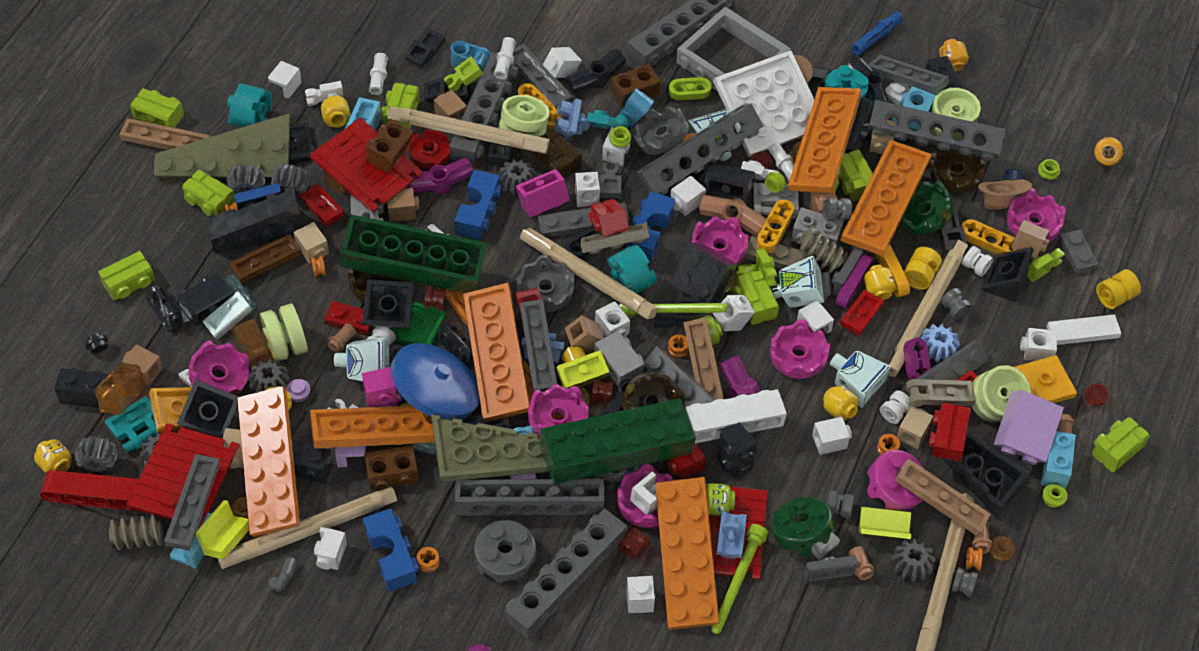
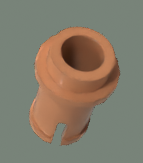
[328,324,356,353]
[1057,414,1074,434]
[972,523,992,554]
[849,546,874,580]

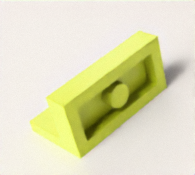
[556,350,609,388]
[196,500,249,559]
[859,507,911,539]

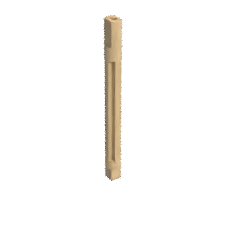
[388,106,550,154]
[520,228,658,319]
[888,240,968,377]
[218,487,397,569]
[916,493,974,651]

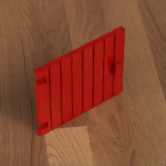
[310,118,423,213]
[126,423,240,528]
[706,484,767,580]

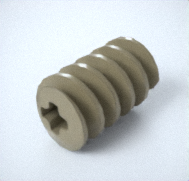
[797,225,848,273]
[109,515,164,550]

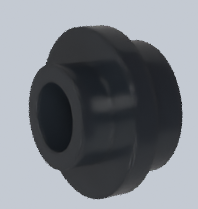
[85,333,108,354]

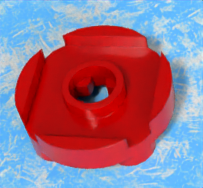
[408,129,451,169]

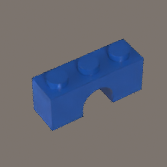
[454,170,503,240]
[624,191,675,263]
[363,509,419,592]

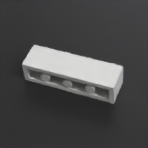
[685,389,787,443]

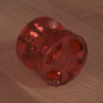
[424,285,446,311]
[591,378,614,404]
[618,528,650,560]

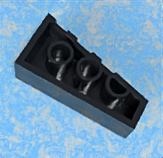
[206,186,302,253]
[932,431,1029,519]

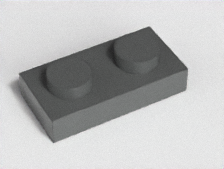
[1058,229,1099,274]

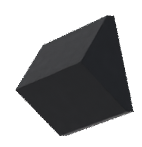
[982,247,1034,302]
[362,279,414,329]
[177,379,239,439]

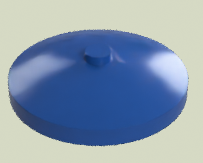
[391,343,480,421]

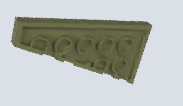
[154,114,290,179]
[431,414,548,482]

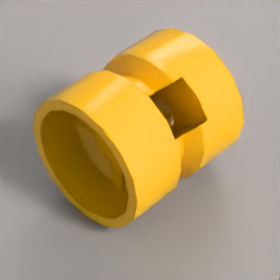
[904,247,942,290]
[1096,269,1141,309]

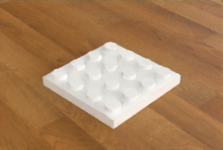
[713,50,814,157]

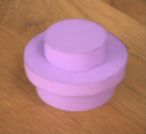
[286,379,310,402]

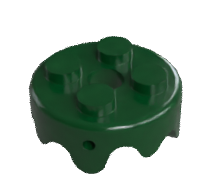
[900,180,954,235]
[771,497,836,556]

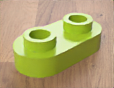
[669,77,712,101]

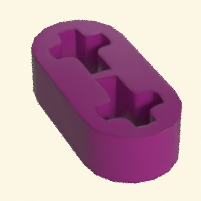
[903,337,931,380]

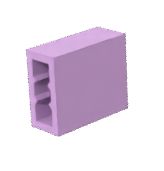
[994,390,1064,465]

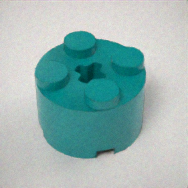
[824,65,868,98]
[227,83,272,128]
[607,245,657,294]

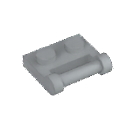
[753,183,799,219]

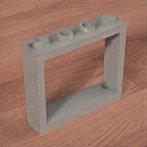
[676,7,791,90]

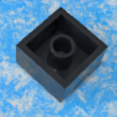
[670,242,737,303]

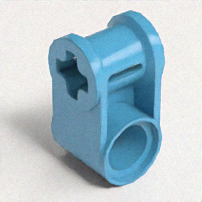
[450,41,491,72]
[619,88,654,127]

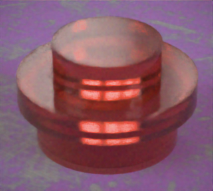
[750,151,772,169]
[1084,383,1109,406]

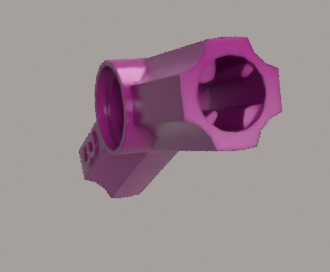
[407,158,473,194]
[719,355,760,398]

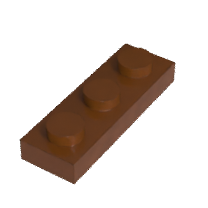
[229,234,301,284]

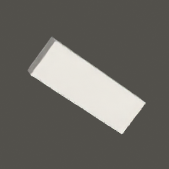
[1047,315,1121,345]

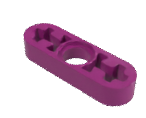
[836,253,874,309]

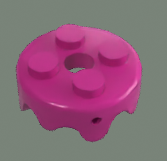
[1007,188,1066,242]
[691,217,748,266]
[770,319,830,379]
[188,340,249,395]
[528,384,589,437]
[867,450,924,511]
[617,464,673,528]

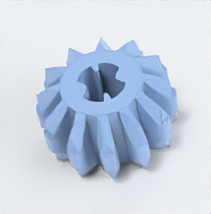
[921,324,960,364]

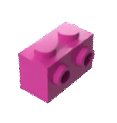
[516,169,570,218]
[362,367,401,407]

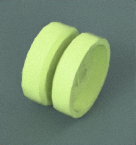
[930,88,981,141]
[499,95,550,137]
[260,303,308,362]
[972,365,1031,423]

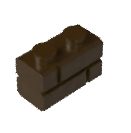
[533,128,582,179]

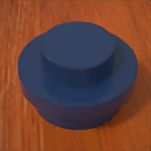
[1002,169,1025,180]

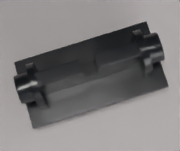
[146,285,189,332]
[436,322,474,366]

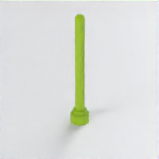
[619,303,728,318]
[711,524,769,634]

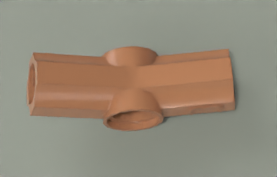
[699,195,766,237]

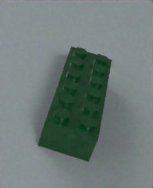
[340,214,487,293]
[539,398,696,485]

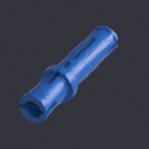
[851,11,903,56]

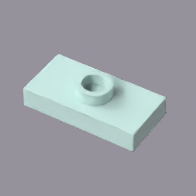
[203,291,253,339]

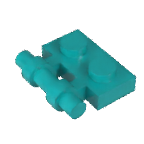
[587,110,629,130]
[105,396,161,453]

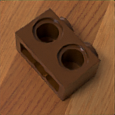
[610,64,661,109]
[365,119,414,173]
[364,445,418,490]

